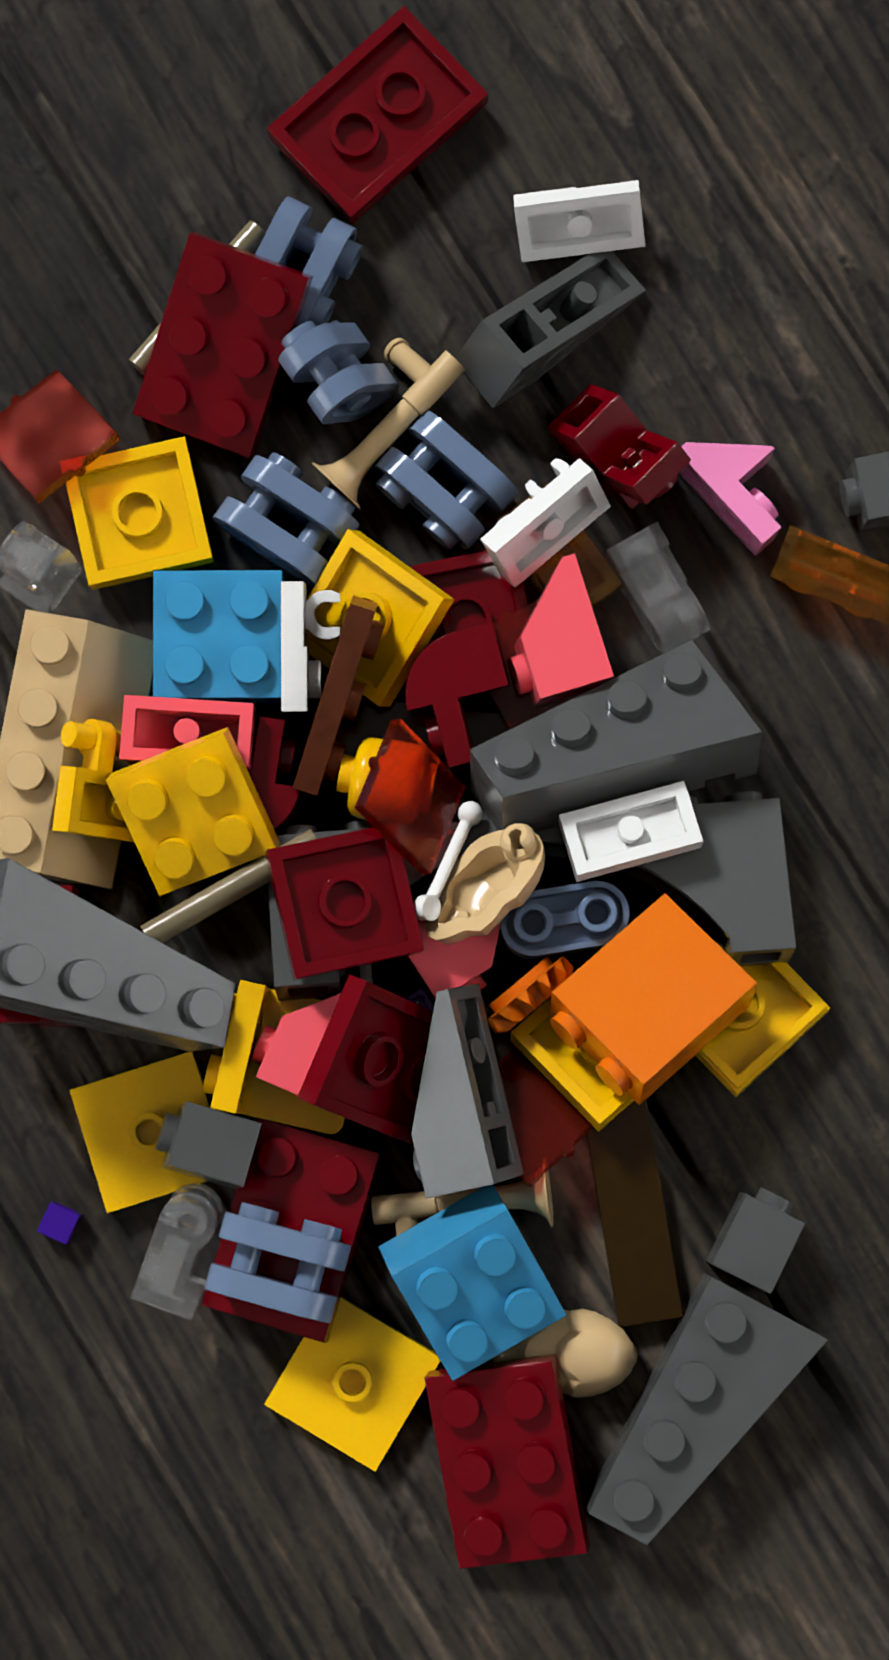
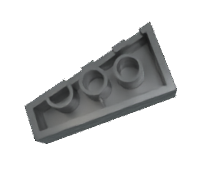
[470,640,762,831]
[0,858,235,1052]
[584,1273,828,1545]

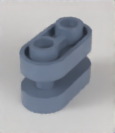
[255,196,363,326]
[278,320,399,424]
[374,410,519,551]
[212,452,359,588]
[499,881,629,960]
[204,1202,351,1323]

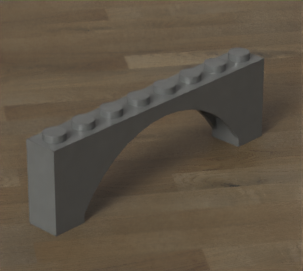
[268,791,796,1001]

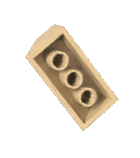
[0,609,153,890]

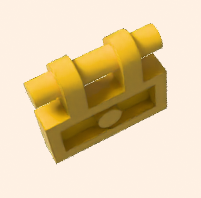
[52,719,135,843]

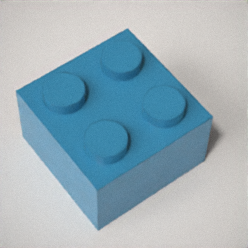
[153,570,285,709]
[378,1184,567,1381]

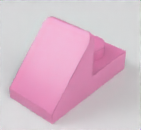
[679,442,781,556]

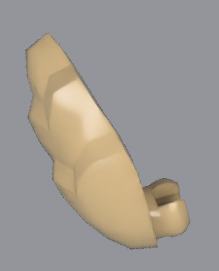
[424,823,545,945]
[493,1308,637,1398]

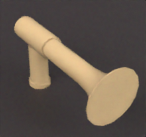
[312,338,466,510]
[371,1159,553,1236]

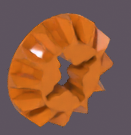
[487,955,574,1033]

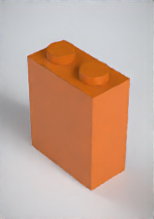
[549,893,757,1105]

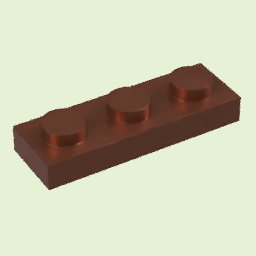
[293,596,385,796]

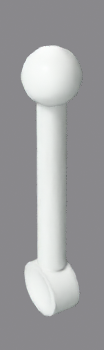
[414,801,483,921]

